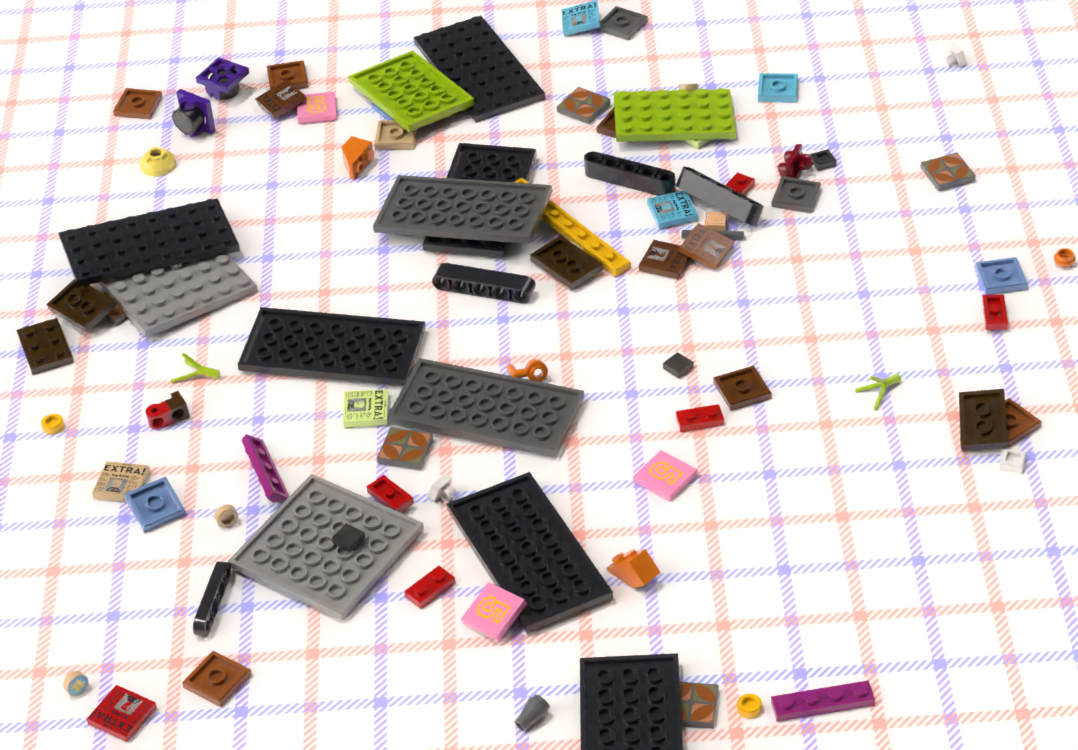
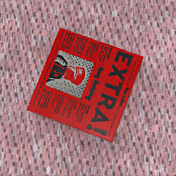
[86,685,157,742]

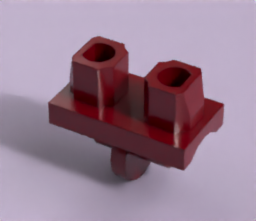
[777,144,814,179]

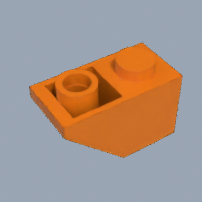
[341,136,374,180]
[606,549,661,589]

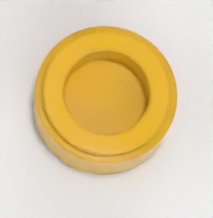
[41,414,64,435]
[737,693,762,719]

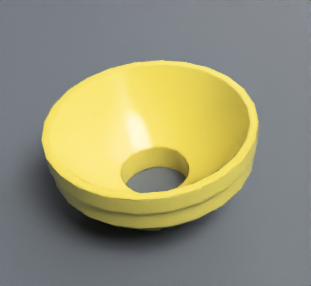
[140,147,176,177]

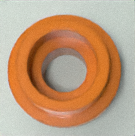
[1054,248,1076,267]

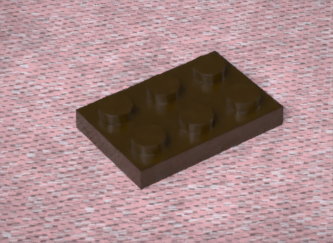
[530,236,603,290]
[46,279,117,333]
[16,318,74,375]
[959,388,1008,451]

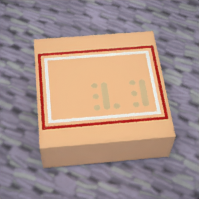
[704,212,727,231]

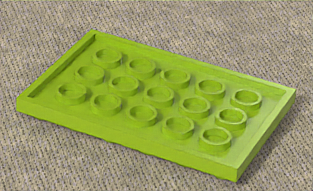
[348,50,475,132]
[613,88,736,142]

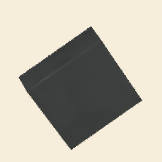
[810,149,837,171]
[663,352,694,378]
[332,523,365,552]

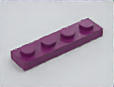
[241,434,289,504]
[771,680,875,722]

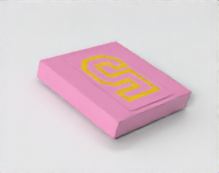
[297,91,337,124]
[633,450,697,501]
[461,582,527,641]

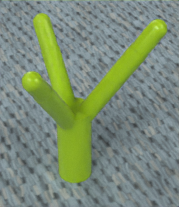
[170,353,220,383]
[855,373,901,410]

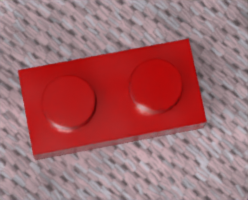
[725,172,755,195]
[982,294,1008,330]
[675,404,724,433]
[366,475,414,513]
[404,565,456,609]

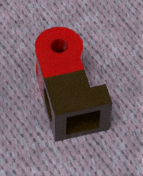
[145,391,190,430]

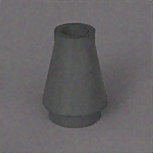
[514,694,550,732]

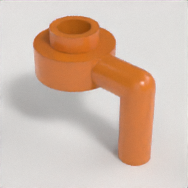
[506,359,548,382]

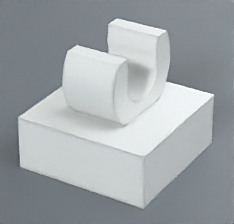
[942,40,967,67]
[427,472,456,503]

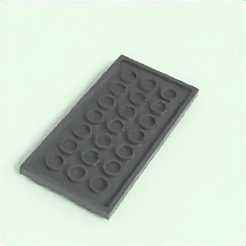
[373,175,553,244]
[387,358,585,457]

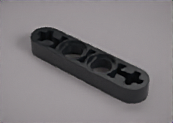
[193,561,231,636]

